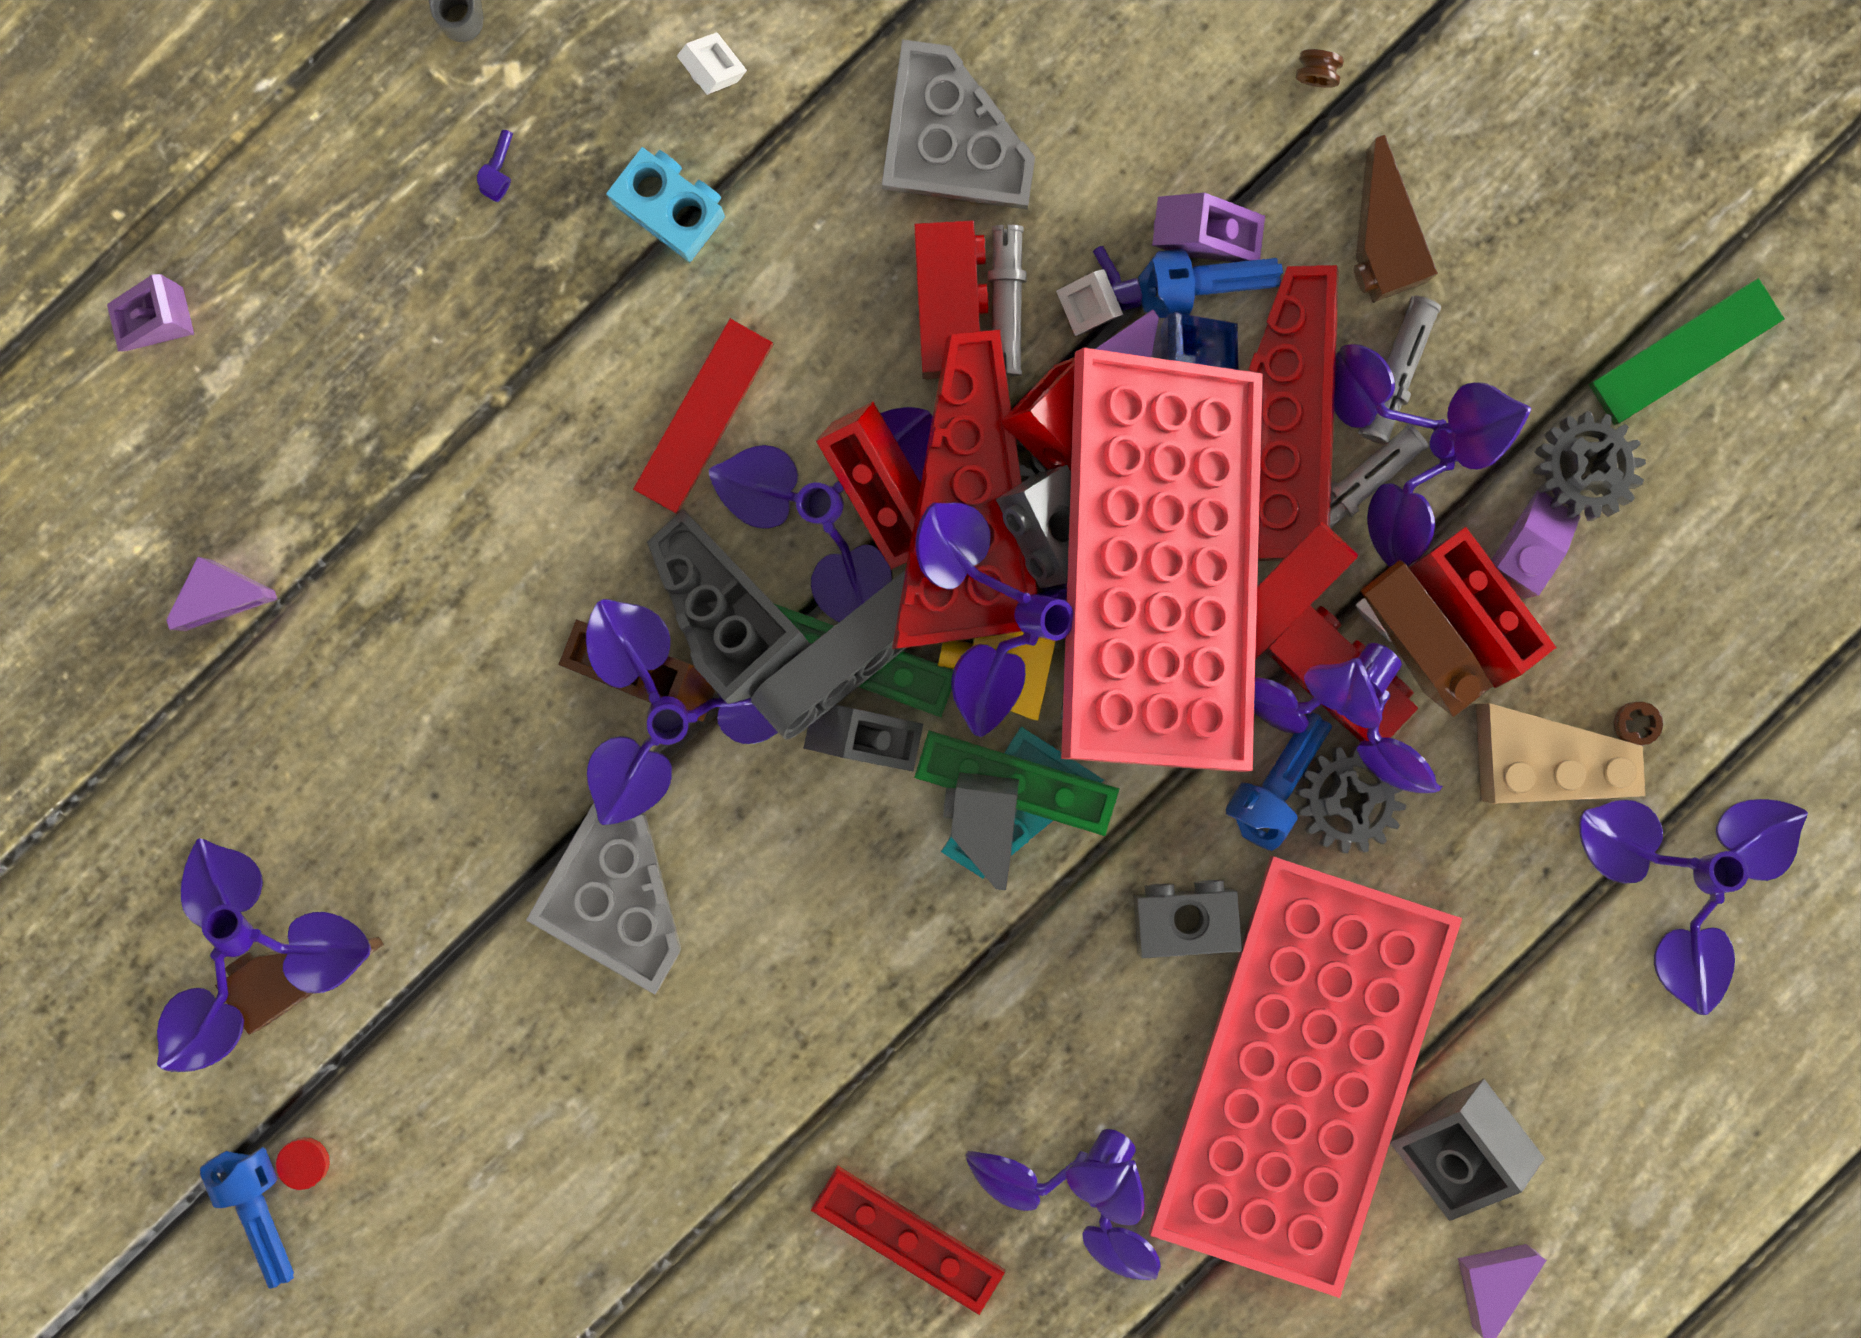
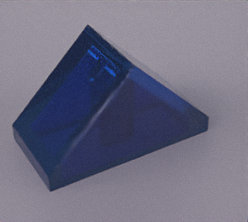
[1161,313,1239,370]

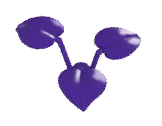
[1334,344,1531,567]
[709,407,933,622]
[916,502,1074,737]
[586,599,778,825]
[1254,643,1443,793]
[1579,799,1808,1015]
[157,838,371,1072]
[965,1129,1161,1280]

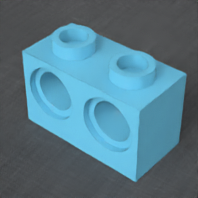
[606,147,725,263]

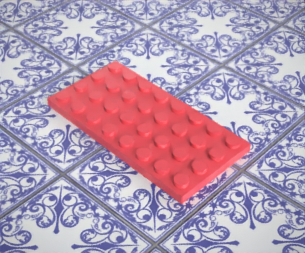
[1061,348,1263,772]
[1149,855,1462,1298]

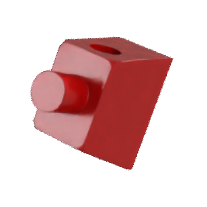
[1001,357,1075,471]

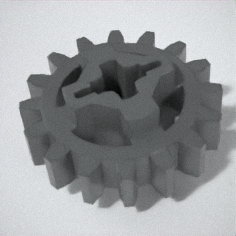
[1533,411,1646,521]
[1295,746,1406,854]

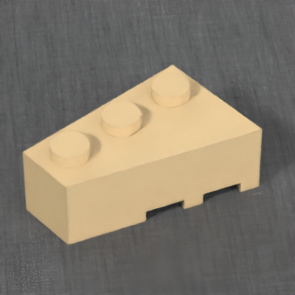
[1476,703,1645,804]

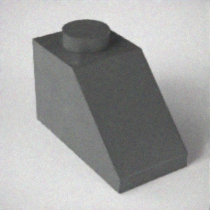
[803,705,924,772]
[943,772,1019,890]

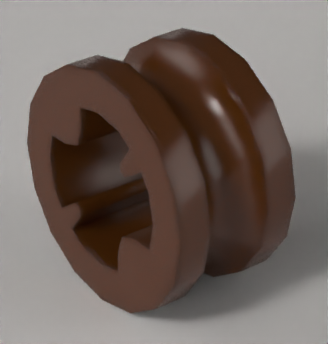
[1296,49,1344,88]
[1614,701,1663,746]

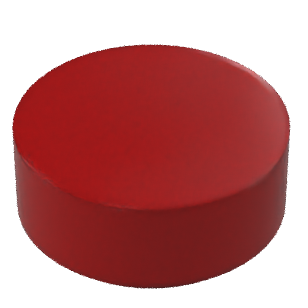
[276,1137,330,1190]

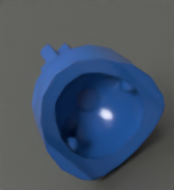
[1138,249,1283,318]
[1226,712,1332,851]
[200,1147,294,1289]

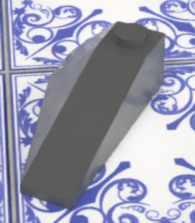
[647,509,811,704]

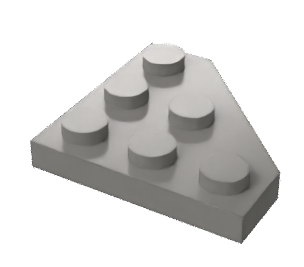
[882,39,1035,210]
[526,803,682,994]

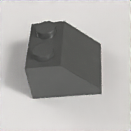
[1390,1079,1545,1221]

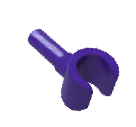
[477,130,513,202]
[1093,246,1142,310]

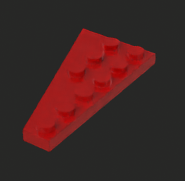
[1248,265,1339,561]
[892,329,1037,650]

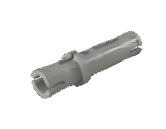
[988,225,1027,377]
[1358,296,1441,444]
[1330,423,1429,529]

